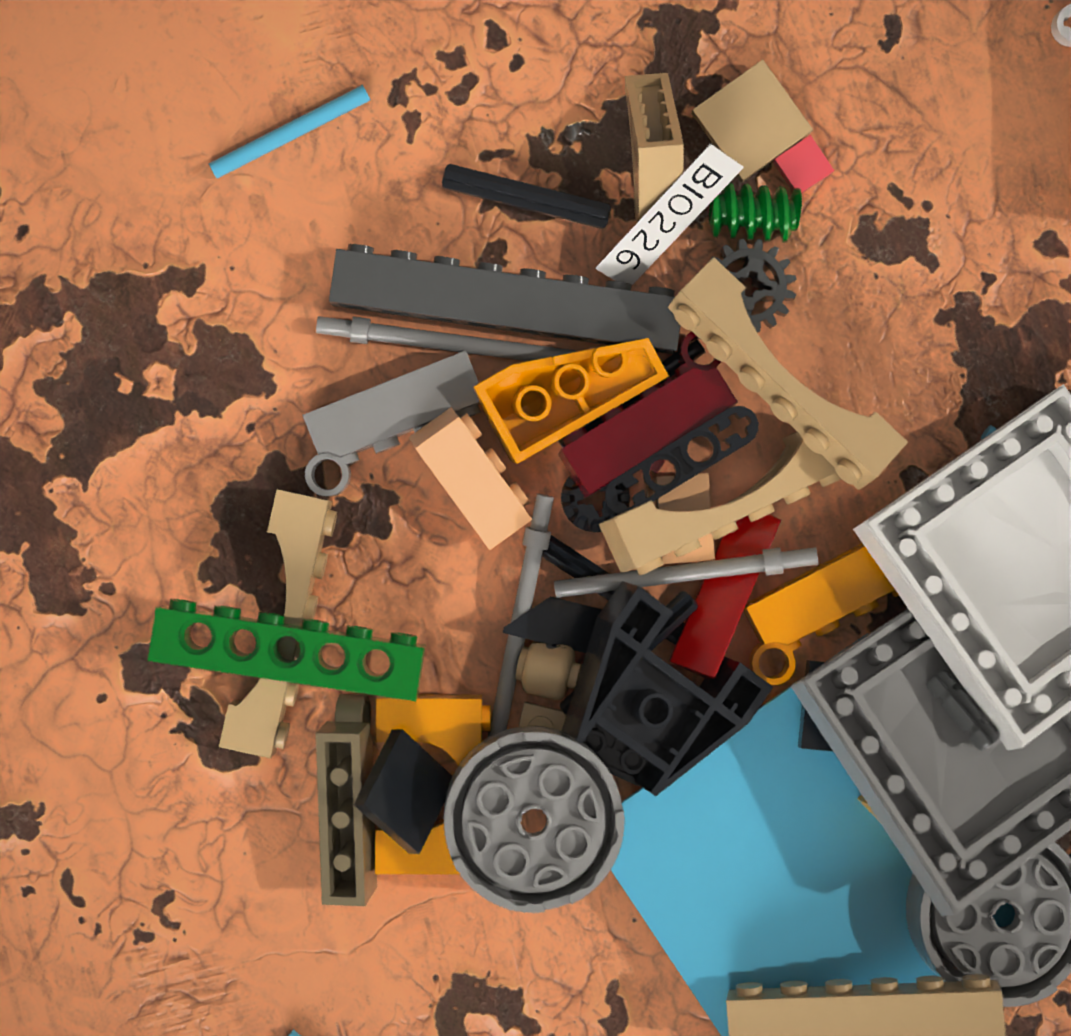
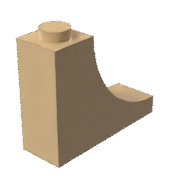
[625,73,684,234]

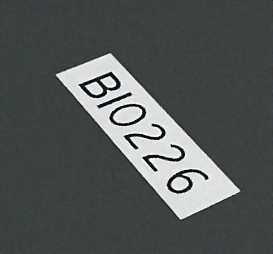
[595,144,744,285]

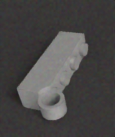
[303,350,481,497]

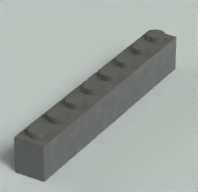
[329,244,680,354]

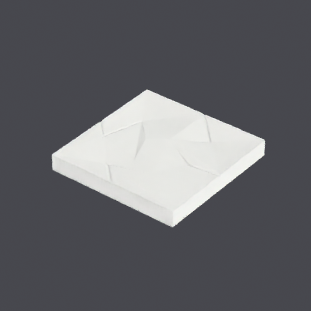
[853,384,1071,750]

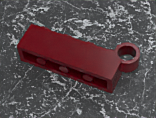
[558,331,738,498]

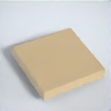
[691,59,813,183]

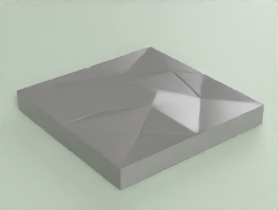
[791,608,1071,916]

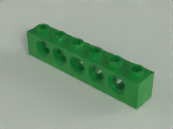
[147,599,426,701]

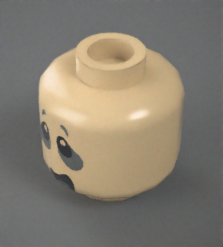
[516,641,582,700]

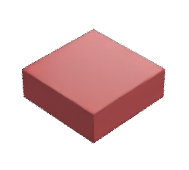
[773,135,835,193]

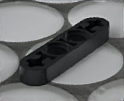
[605,406,759,515]

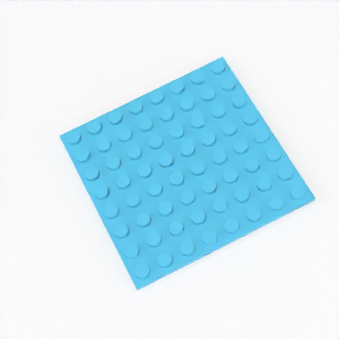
[611,633,1015,1036]

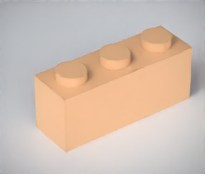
[408,407,532,550]

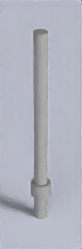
[316,316,576,361]
[487,494,554,738]
[554,547,819,598]

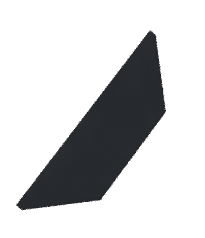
[503,596,602,653]

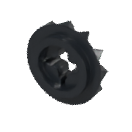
[561,475,630,532]

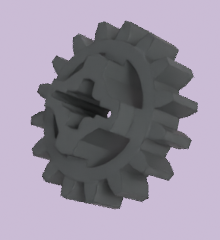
[710,239,797,333]

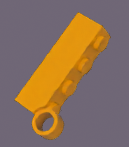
[744,543,899,685]

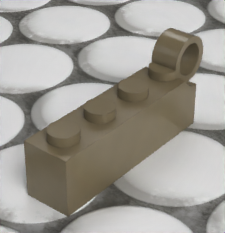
[316,694,377,906]

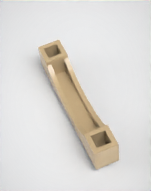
[667,257,908,490]
[599,432,841,576]
[219,489,337,758]

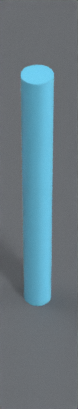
[209,85,371,179]

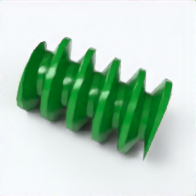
[708,183,802,243]

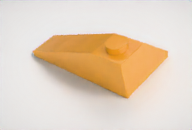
[473,338,669,464]

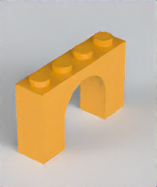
[375,694,491,875]

